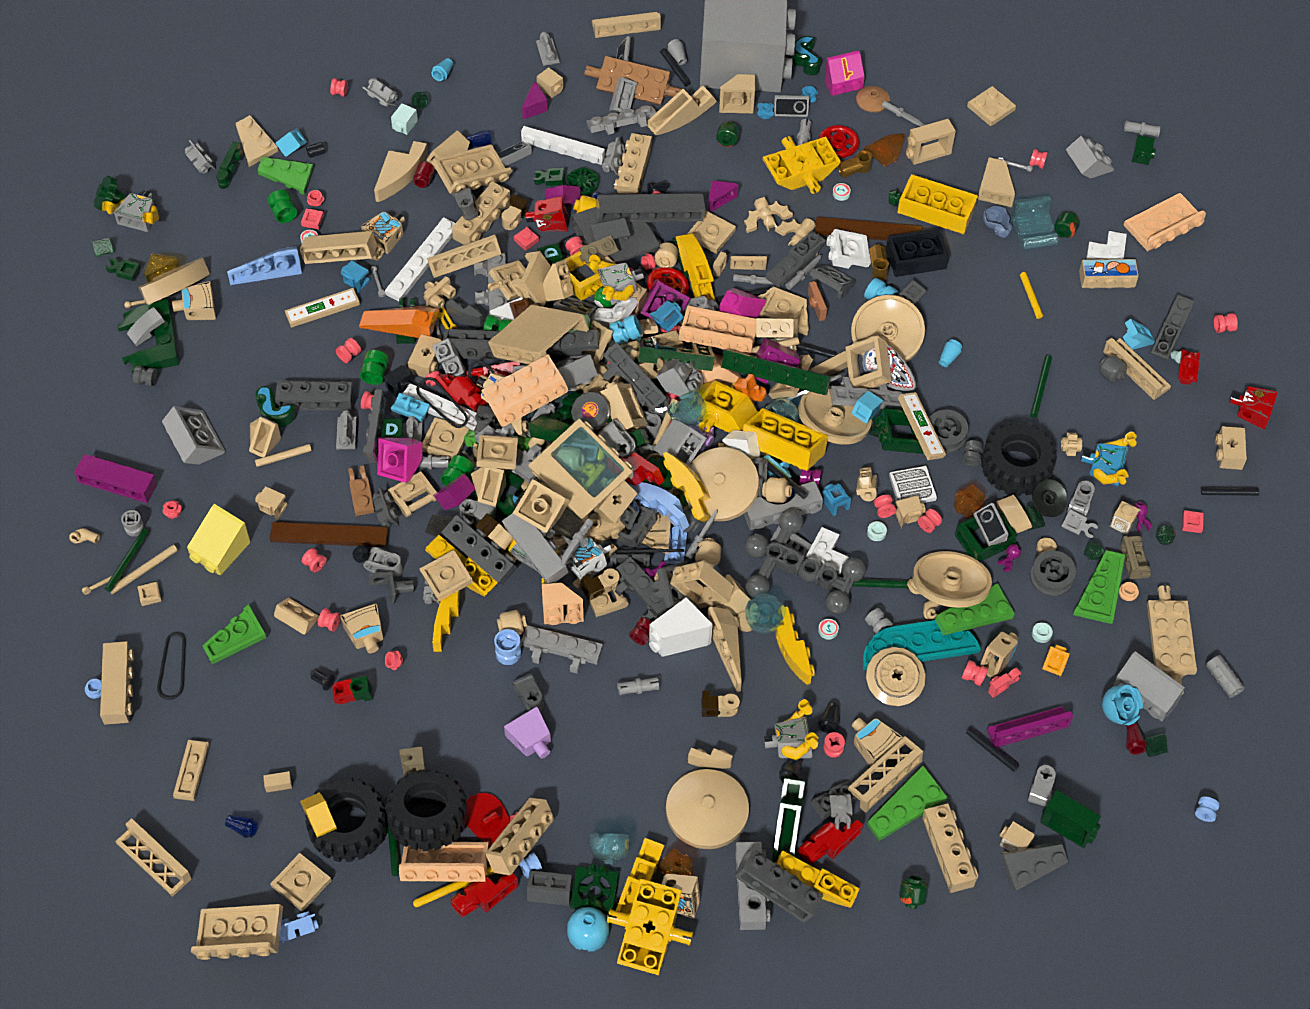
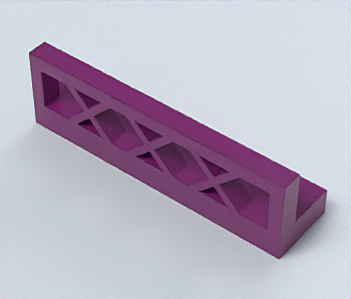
[987,706,1073,748]

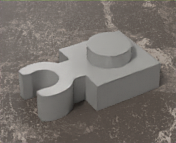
[1061,509,1098,538]
[829,795,852,829]

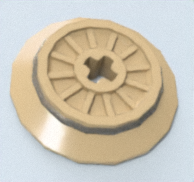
[866,647,925,706]

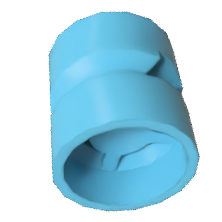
[864,278,899,300]
[610,314,643,345]

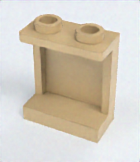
[510,251,551,307]

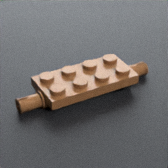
[584,56,683,106]

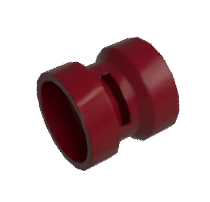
[629,618,652,646]

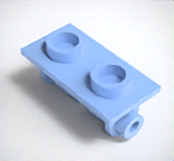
[664,525,687,564]
[279,911,319,943]

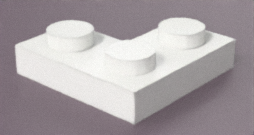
[1086,231,1127,260]
[590,297,638,326]
[805,527,849,576]

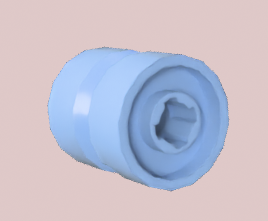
[494,629,521,665]

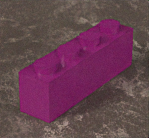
[74,454,157,503]

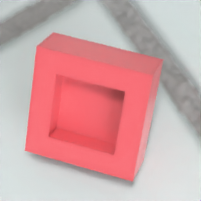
[301,208,324,229]
[514,227,539,251]
[1182,511,1204,533]

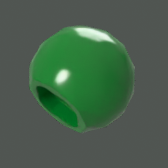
[594,287,614,309]

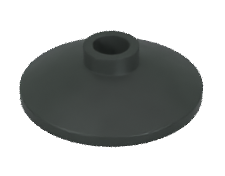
[1032,479,1067,518]

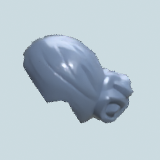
[982,206,1012,238]

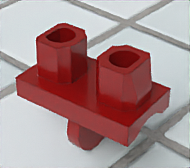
[1178,350,1200,385]

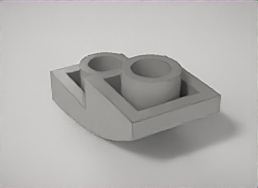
[127,307,165,347]
[432,338,466,378]

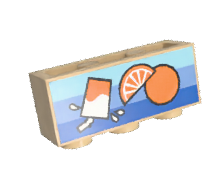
[1079,259,1139,288]

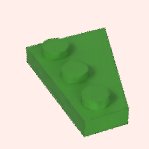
[258,157,313,195]
[202,604,266,664]

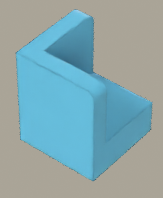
[276,128,307,157]
[851,391,883,424]

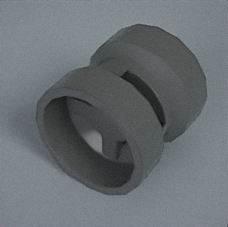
[133,366,157,387]
[963,440,983,466]

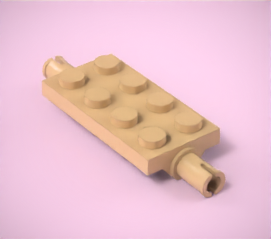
[1147,586,1197,694]

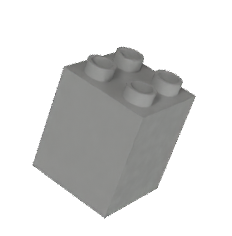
[700,0,796,92]

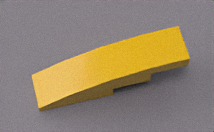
[432,590,460,652]
[614,838,665,918]

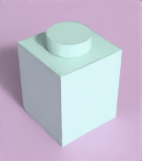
[391,104,418,135]

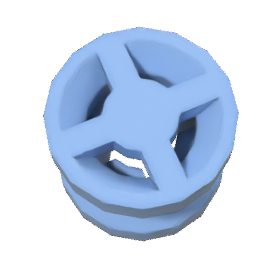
[1195,797,1220,822]
[519,852,542,879]

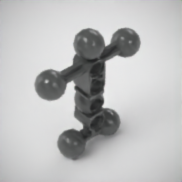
[744,510,866,615]

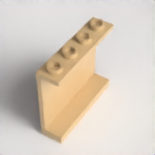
[488,305,589,364]

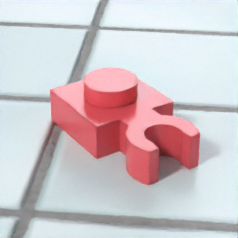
[988,667,1022,698]

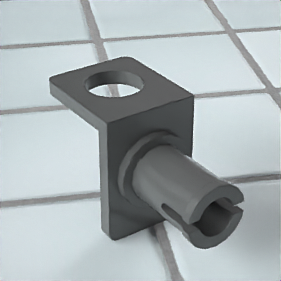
[368,572,413,604]

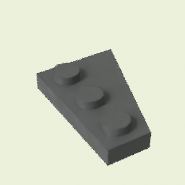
[1000,842,1068,891]

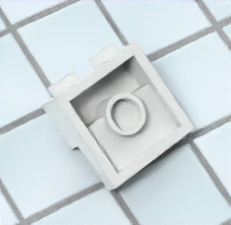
[826,229,871,269]

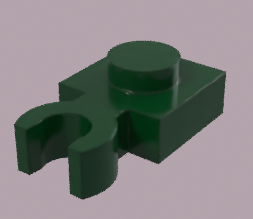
[533,167,565,186]
[106,258,141,281]

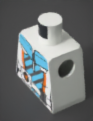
[561,538,611,580]

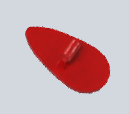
[466,793,510,847]

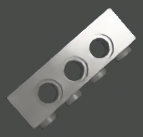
[735,842,770,930]

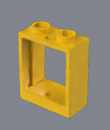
[566,251,603,301]

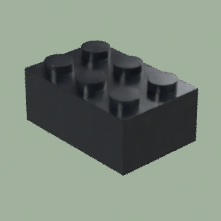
[886,228,949,277]

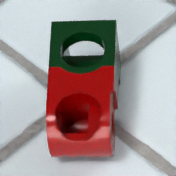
[332,675,373,704]

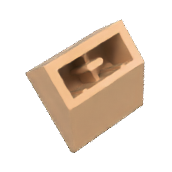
[542,583,584,625]

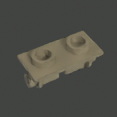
[579,235,619,264]

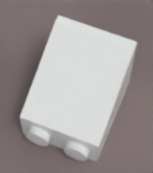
[649,598,712,657]

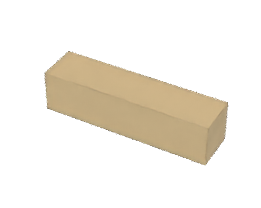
[809,351,848,376]

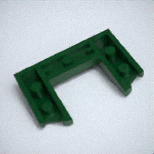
[118,299,179,374]
[637,337,715,371]
[529,392,611,445]

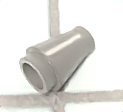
[667,39,687,65]

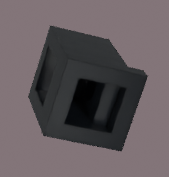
[384,365,415,398]

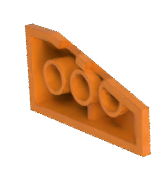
[359,306,439,338]

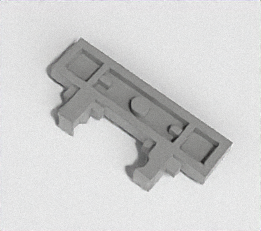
[586,105,656,135]
[474,253,508,311]
[829,376,903,410]
[475,424,542,484]
[521,625,603,674]

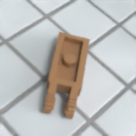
[348,466,375,516]

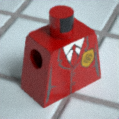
[526,196,569,232]
[1230,387,1278,429]

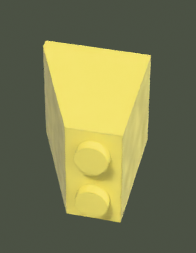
[187,504,250,576]

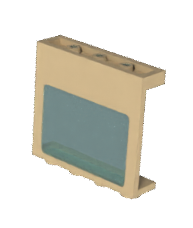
[528,419,634,524]

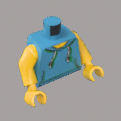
[1081,432,1137,486]

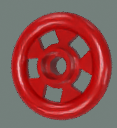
[818,125,859,158]
[647,267,689,295]

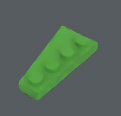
[1073,550,1125,624]
[935,583,1015,635]
[867,766,947,841]

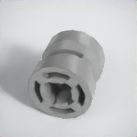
[121,510,144,537]
[865,608,892,634]

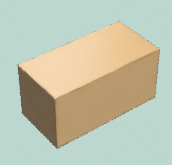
[263,771,292,792]

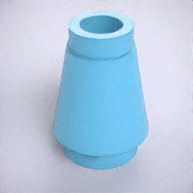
[432,58,453,81]
[938,339,962,367]

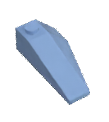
[227,246,302,285]

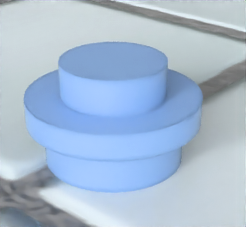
[85,679,102,699]

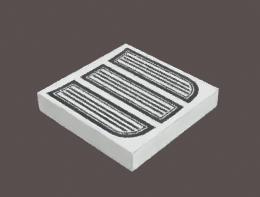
[889,466,937,503]

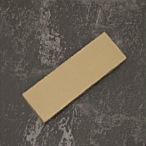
[173,740,209,801]

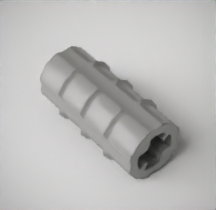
[1206,655,1245,698]

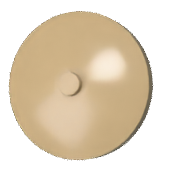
[851,295,925,362]
[798,386,872,444]
[683,447,759,521]
[913,551,992,608]
[666,769,749,849]

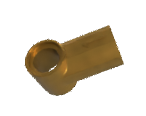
[837,150,872,178]
[869,244,889,281]

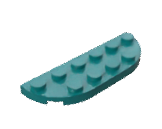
[862,620,981,671]

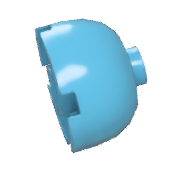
[1102,684,1143,725]
[567,907,609,952]

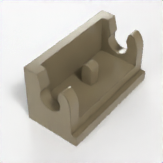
[1120,536,1151,580]
[399,747,426,776]

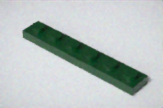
[721,349,831,395]

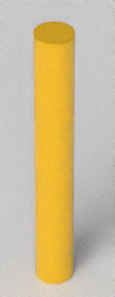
[1020,272,1043,319]

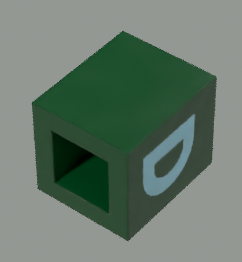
[537,243,563,266]
[382,418,403,438]

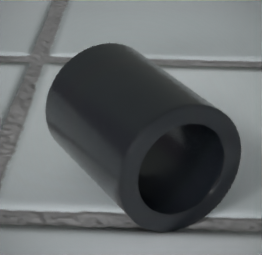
[306,142,325,158]

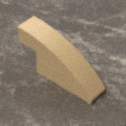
[647,86,717,135]
[374,141,428,202]
[139,257,210,305]

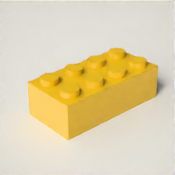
[898,174,978,234]
[743,408,828,471]

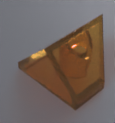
[864,133,905,167]

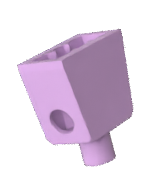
[504,707,551,759]

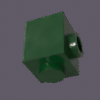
[1132,135,1156,165]

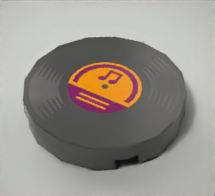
[571,392,610,429]

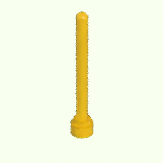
[413,866,498,907]

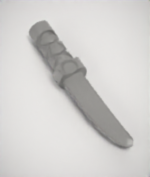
[882,101,924,127]
[785,255,822,290]
[733,274,773,285]
[685,510,718,559]
[561,519,593,566]

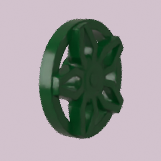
[566,167,599,196]

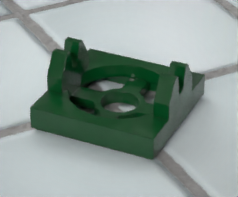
[570,864,619,914]

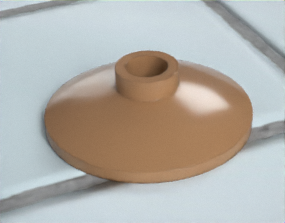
[856,86,890,113]

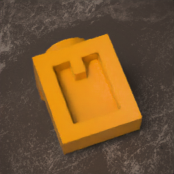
[1042,645,1069,676]

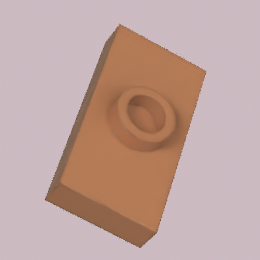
[808,281,827,321]

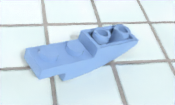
[627,482,689,531]

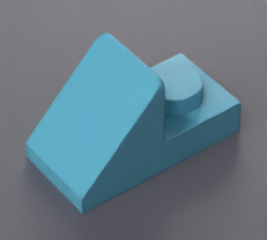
[1123,319,1156,350]

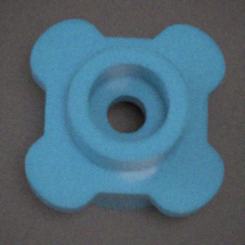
[800,86,818,103]
[757,103,774,119]

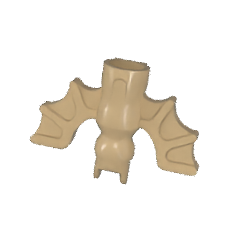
[744,197,793,233]
[775,218,819,256]

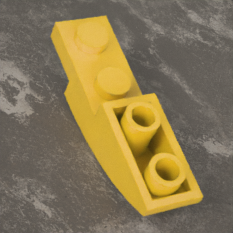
[676,233,715,301]
[663,452,710,522]
[425,535,498,597]
[775,607,814,685]
[776,851,860,908]

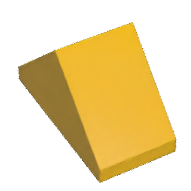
[300,792,337,837]

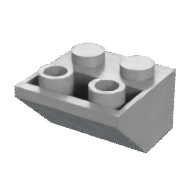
[1066,136,1114,179]
[656,359,704,400]
[653,418,707,466]

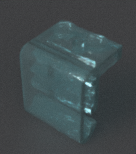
[1012,196,1058,251]

